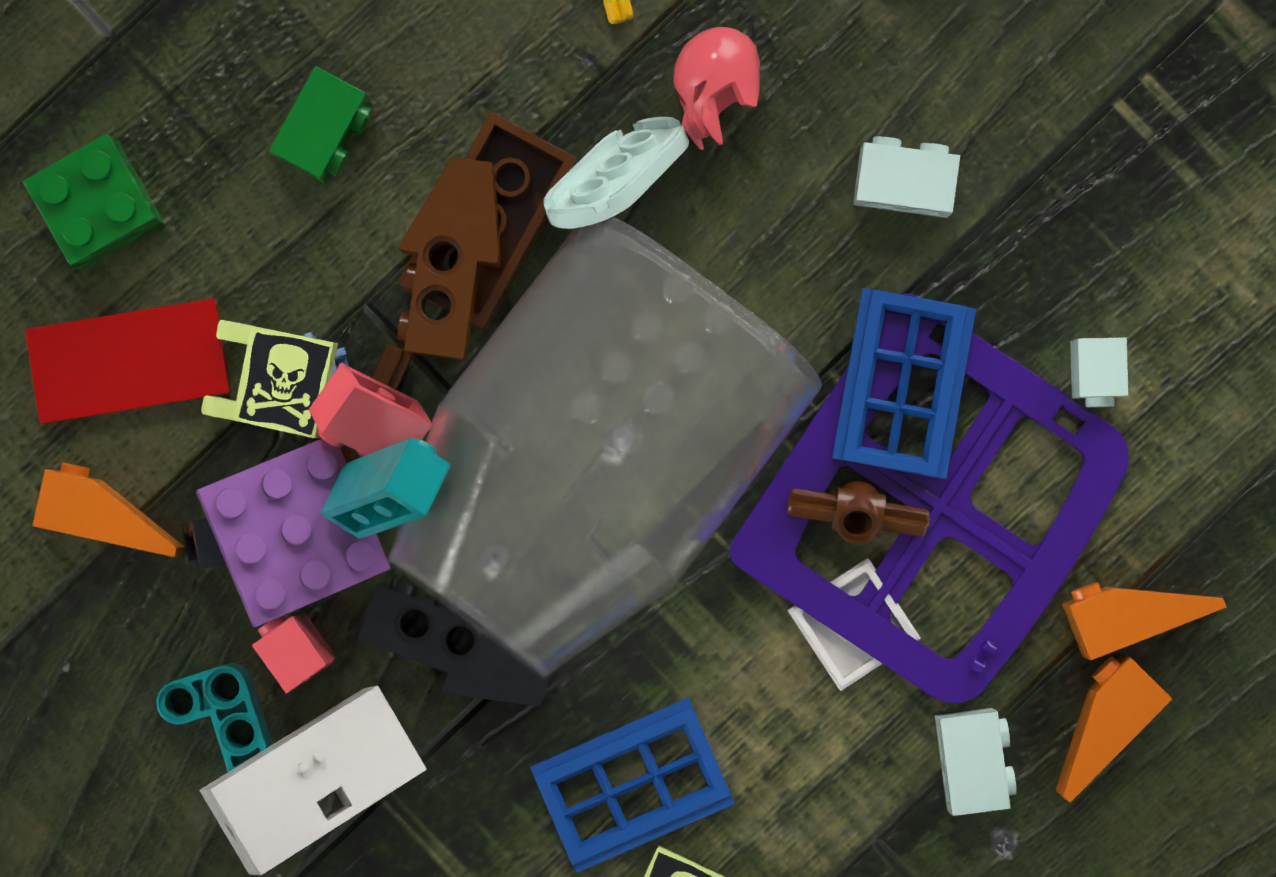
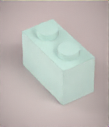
[853,136,960,218]
[935,708,1016,816]

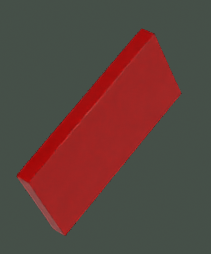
[25,298,232,424]

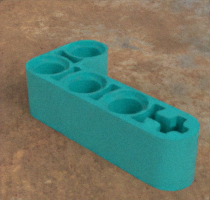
[156,663,273,772]

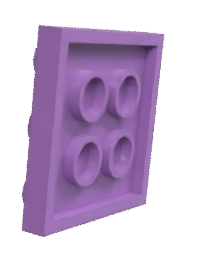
[196,439,391,627]

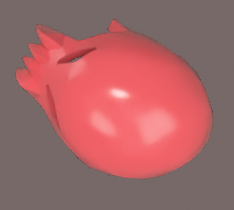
[673,27,760,150]

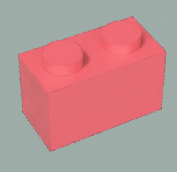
[309,363,433,457]
[252,612,338,694]

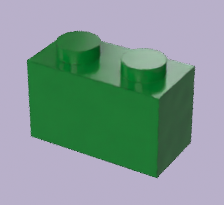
[269,66,373,184]

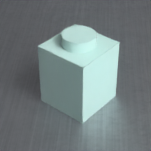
[1070,337,1128,407]

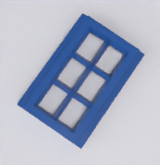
[832,288,976,479]
[530,697,735,873]

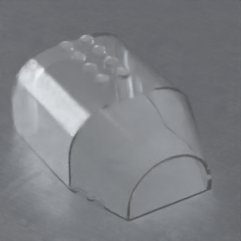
[388,217,822,679]

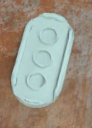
[544,117,689,228]

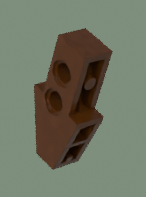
[398,157,501,362]

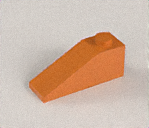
[32,462,185,557]
[1062,582,1227,660]
[1056,655,1172,803]

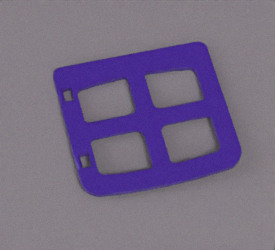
[729,293,1128,703]

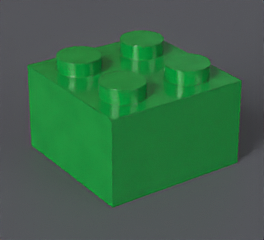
[22,134,165,271]

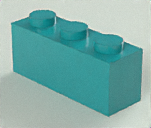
[320,438,451,539]

